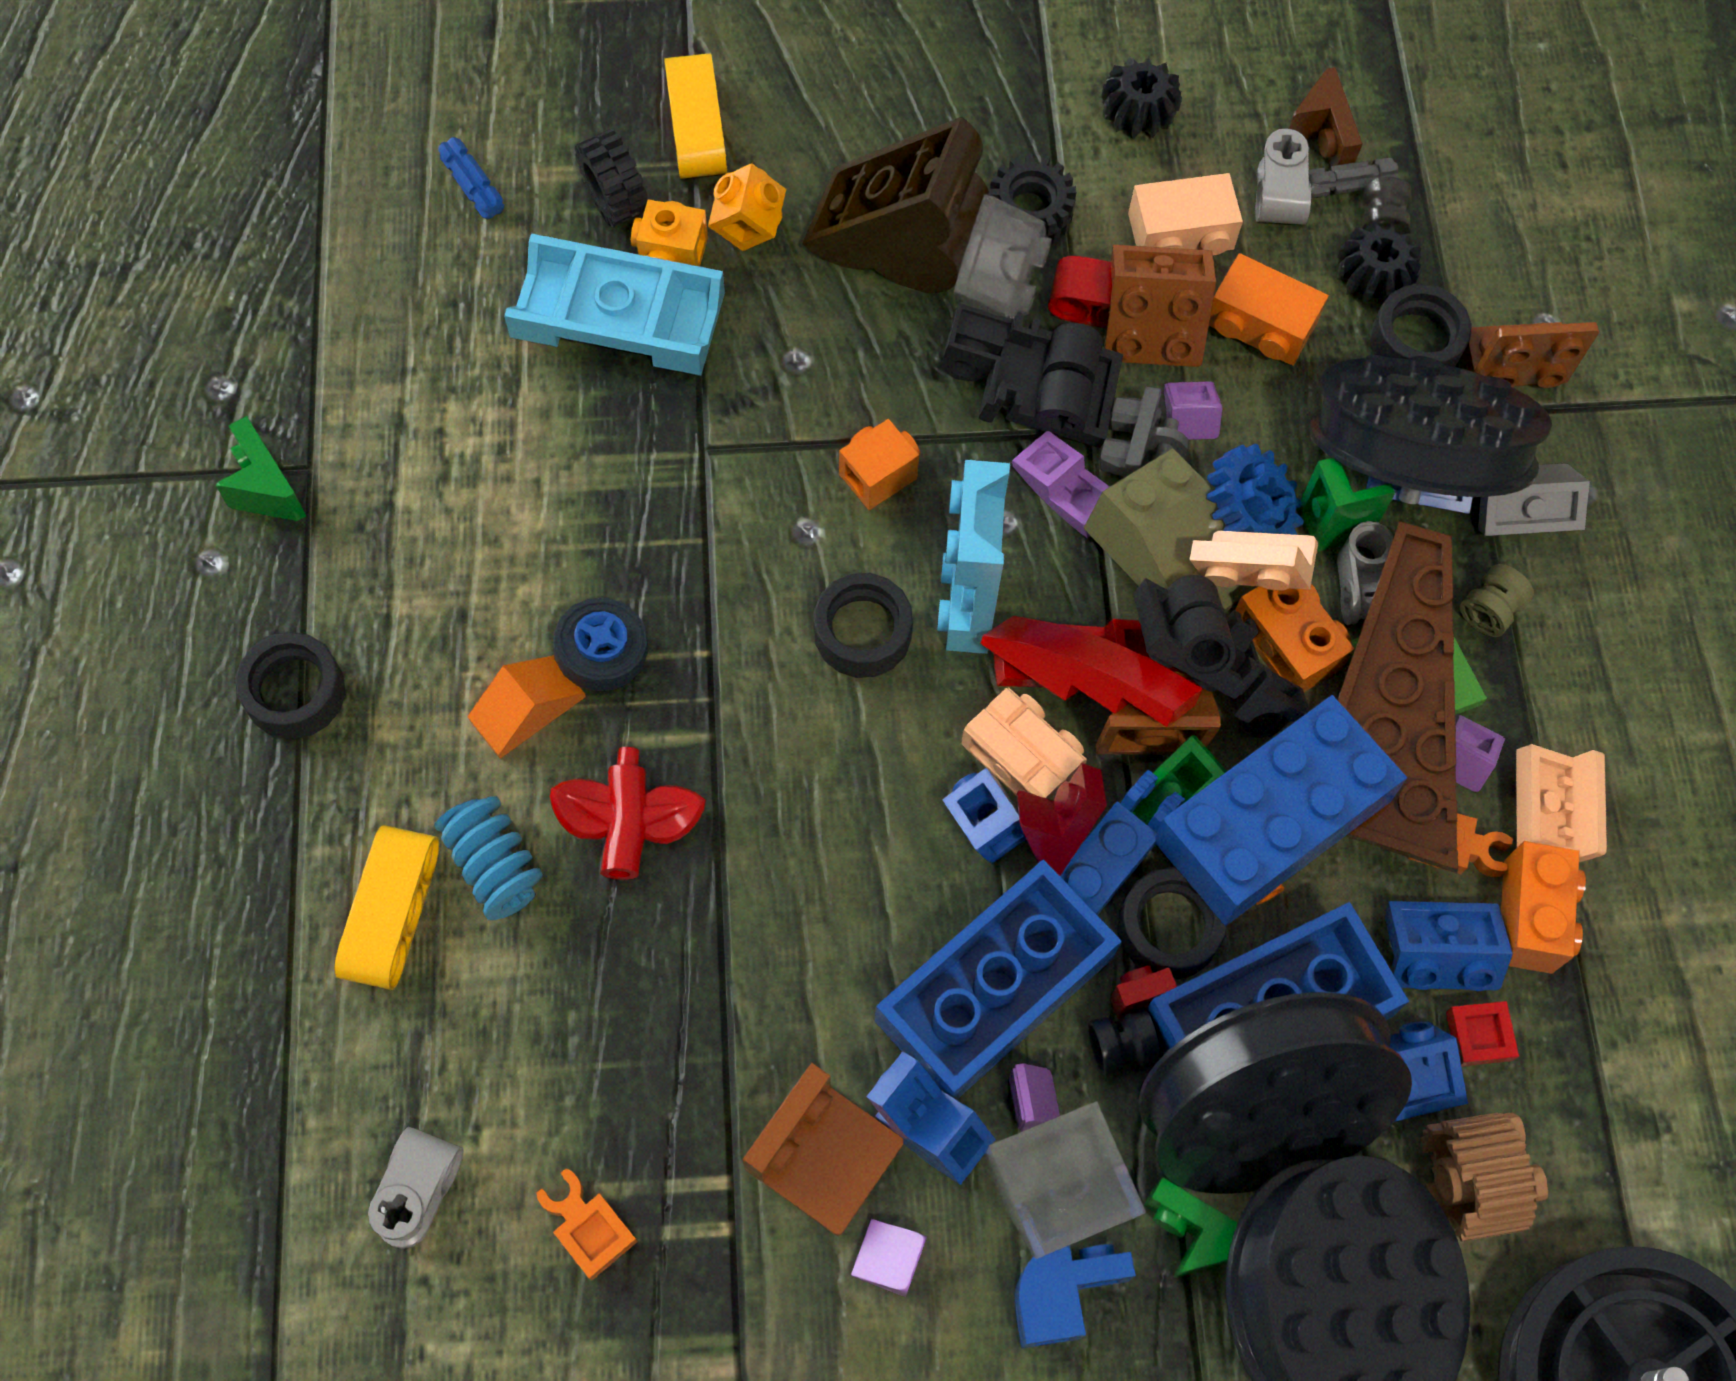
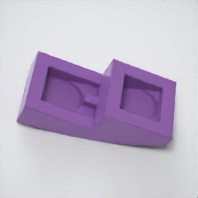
[1012,431,1110,538]

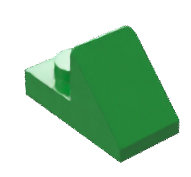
[216,416,306,521]
[1132,735,1227,849]
[1144,1178,1238,1278]

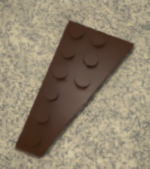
[1338,521,1458,873]

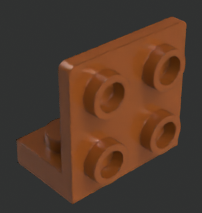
[1104,244,1216,367]
[1463,322,1599,388]
[743,1063,904,1236]

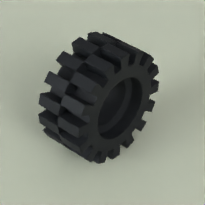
[574,129,648,227]
[987,155,1077,250]

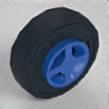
[553,598,648,691]

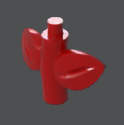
[550,747,706,880]

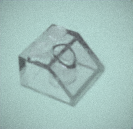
[953,194,1052,320]
[984,1101,1146,1260]

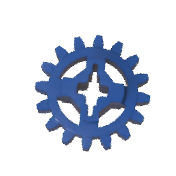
[1207,444,1304,535]

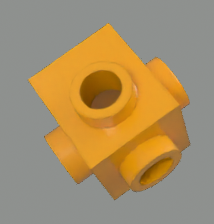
[708,163,786,251]
[631,199,708,267]

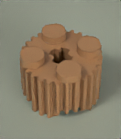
[1421,1112,1548,1241]

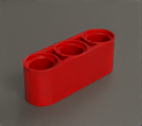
[1048,256,1112,329]

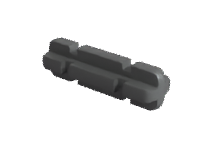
[1309,158,1398,198]

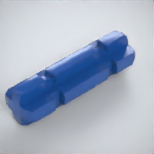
[438,137,504,219]

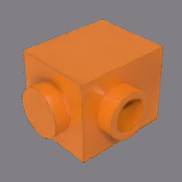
[839,418,920,510]

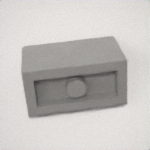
[1478,464,1590,536]

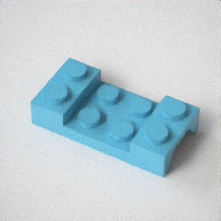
[504,234,725,376]
[937,460,1010,654]

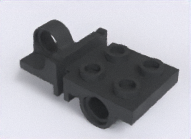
[942,303,1123,448]
[1133,575,1310,738]

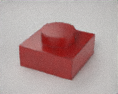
[1110,966,1177,1019]
[1446,1001,1519,1067]

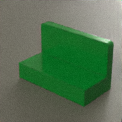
[1296,458,1395,552]

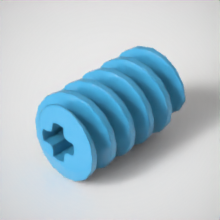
[434,796,543,920]

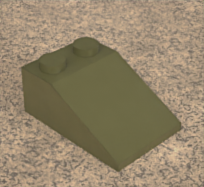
[1084,448,1258,613]

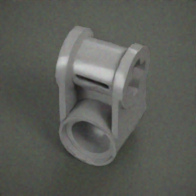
[1255,128,1311,225]
[1337,521,1394,625]
[368,1127,464,1249]

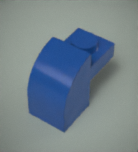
[866,1052,996,1185]
[1014,1237,1136,1349]

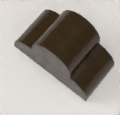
[802,116,989,293]

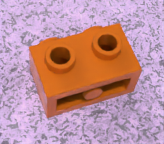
[1209,253,1329,366]
[1235,584,1355,692]
[1501,841,1586,974]

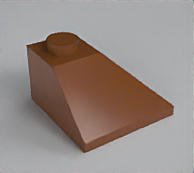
[1096,671,1221,755]

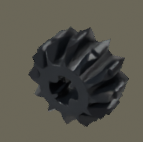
[1101,56,1182,139]
[1337,220,1422,305]

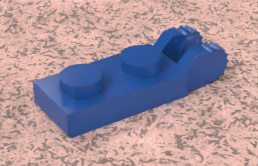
[1060,770,1185,916]

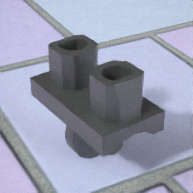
[1100,387,1189,477]

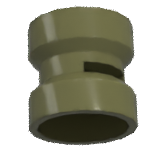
[1460,564,1534,637]

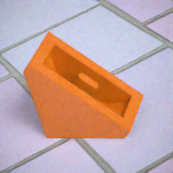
[467,655,586,759]

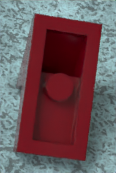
[1017,763,1107,876]

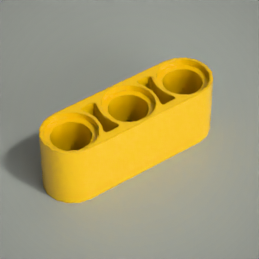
[664,53,727,179]
[335,825,439,990]

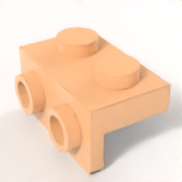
[1190,531,1318,590]
[1516,744,1607,862]

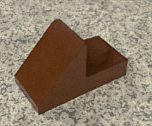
[1289,67,1362,167]

